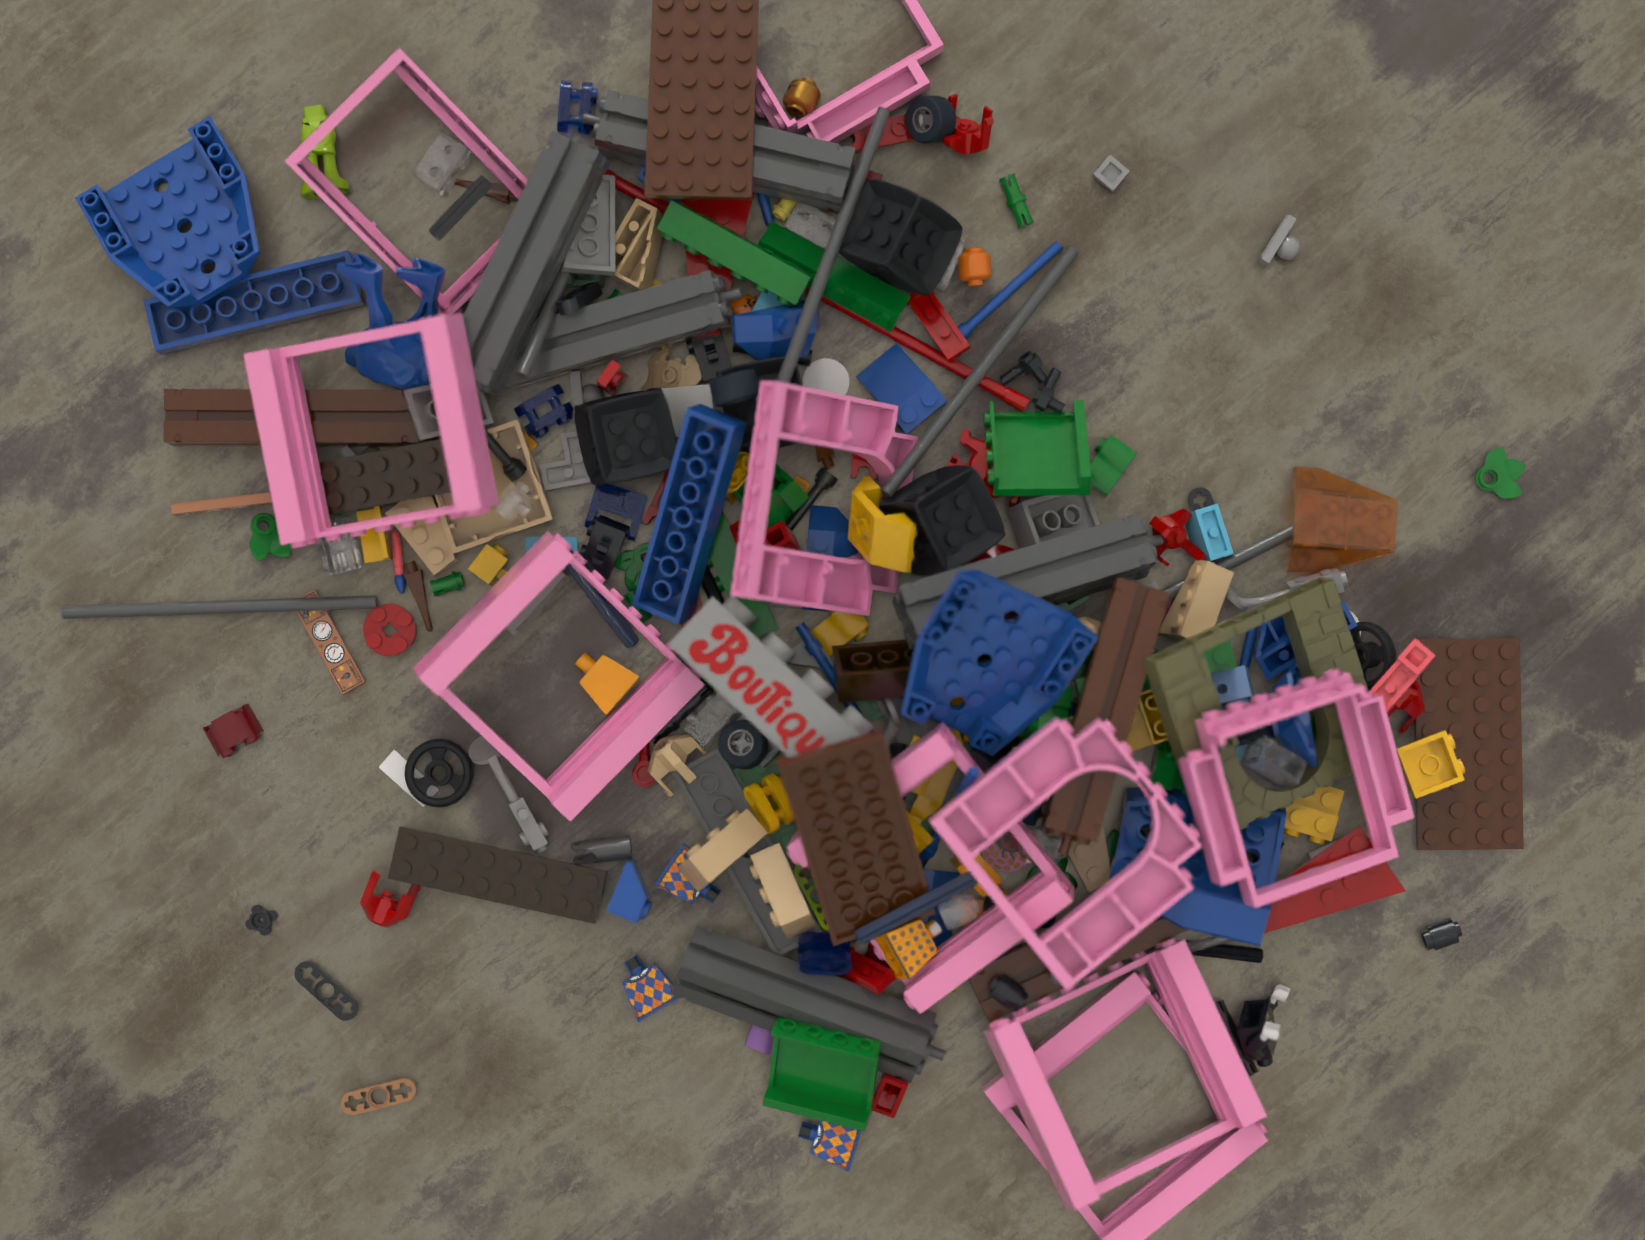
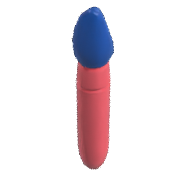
[391,529,406,593]

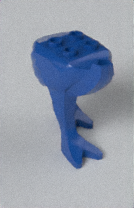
[336,253,445,390]

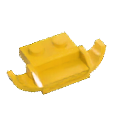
[909,726,963,824]

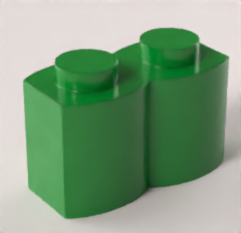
[1090,435,1137,497]

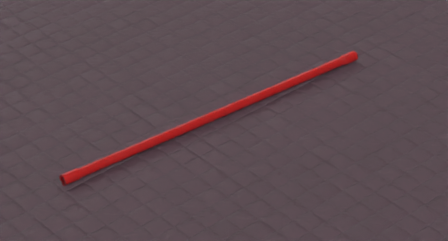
[603,169,1030,412]

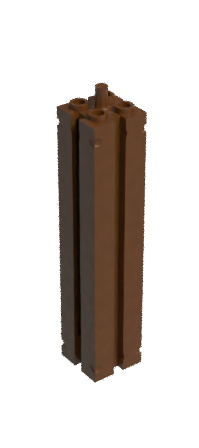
[164,389,425,447]
[1041,577,1170,856]
[968,916,1188,1022]

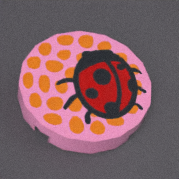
[981,829,1031,873]

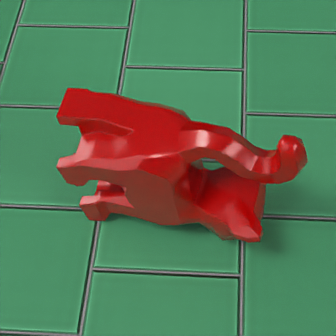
[946,428,1021,507]

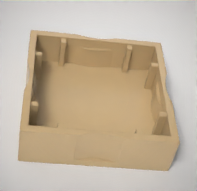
[434,419,555,554]

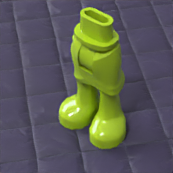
[300,105,350,199]

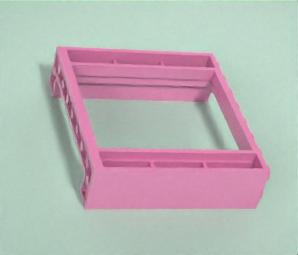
[244,313,499,548]
[413,531,705,822]
[787,721,1075,1014]
[984,937,1267,1211]
[982,970,1268,1240]

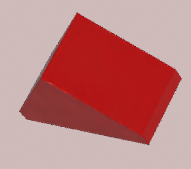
[872,1073,909,1118]

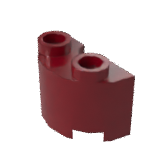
[203,704,264,759]

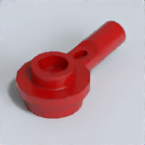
[632,741,656,788]

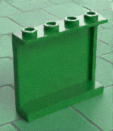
[984,400,1091,496]
[763,1017,882,1132]

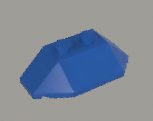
[731,300,820,361]
[802,505,859,612]
[1254,602,1358,680]
[1272,662,1317,766]

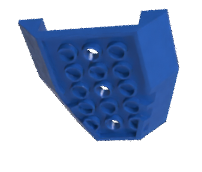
[75,116,260,308]
[900,570,1098,755]
[1108,787,1287,946]

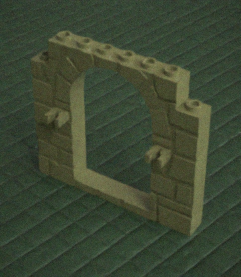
[1142,577,1369,830]

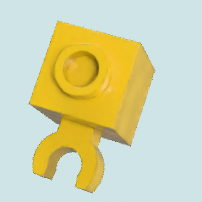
[468,543,510,586]

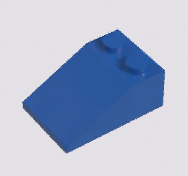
[856,343,947,435]

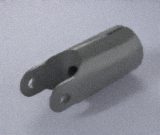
[571,835,632,864]

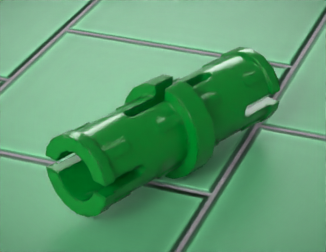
[999,173,1034,228]

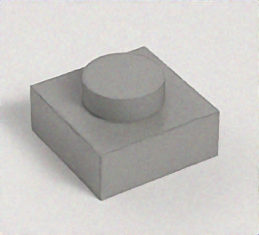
[1092,155,1130,192]

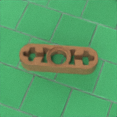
[340,1077,417,1115]

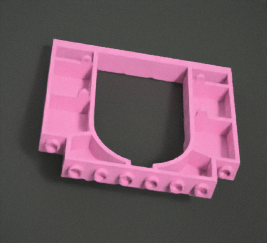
[730,381,918,616]
[928,717,1202,990]

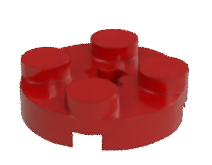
[363,604,417,656]

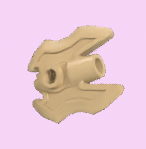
[641,348,702,391]

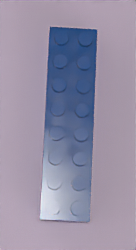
[143,250,365,355]
[632,404,747,624]

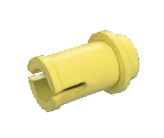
[772,199,798,222]

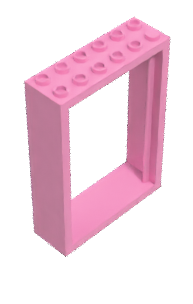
[284,48,528,316]

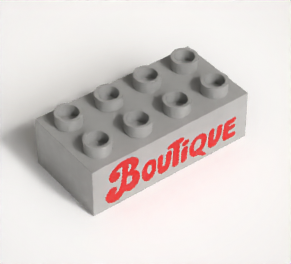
[668,596,874,757]

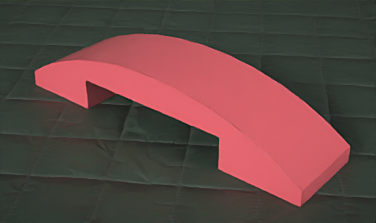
[1370,638,1436,712]

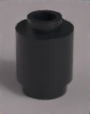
[1420,918,1462,951]
[987,974,1029,1012]

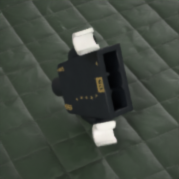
[1237,984,1290,1067]

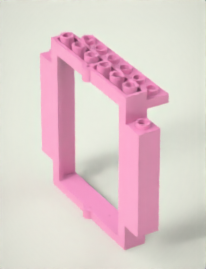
[755,0,944,143]
[1178,668,1414,908]

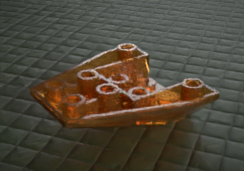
[1287,467,1398,573]

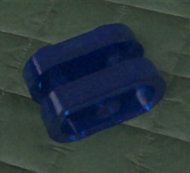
[557,80,598,135]
[514,384,574,439]
[797,932,852,975]

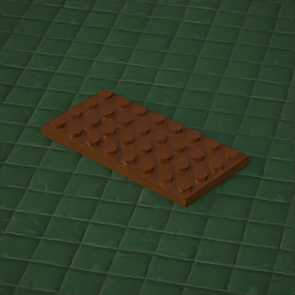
[645,0,759,200]
[1414,638,1524,850]
[777,729,936,946]

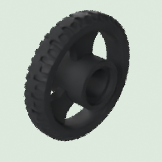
[1350,622,1396,690]
[405,739,473,807]

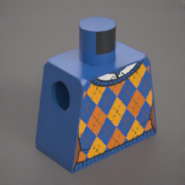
[654,843,721,904]
[622,955,679,1023]
[798,1120,861,1172]

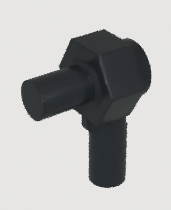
[1000,351,1047,385]
[1032,368,1066,413]

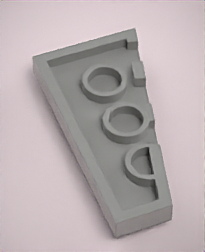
[561,175,615,276]

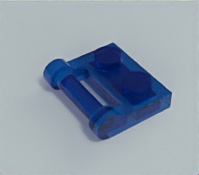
[584,484,648,542]

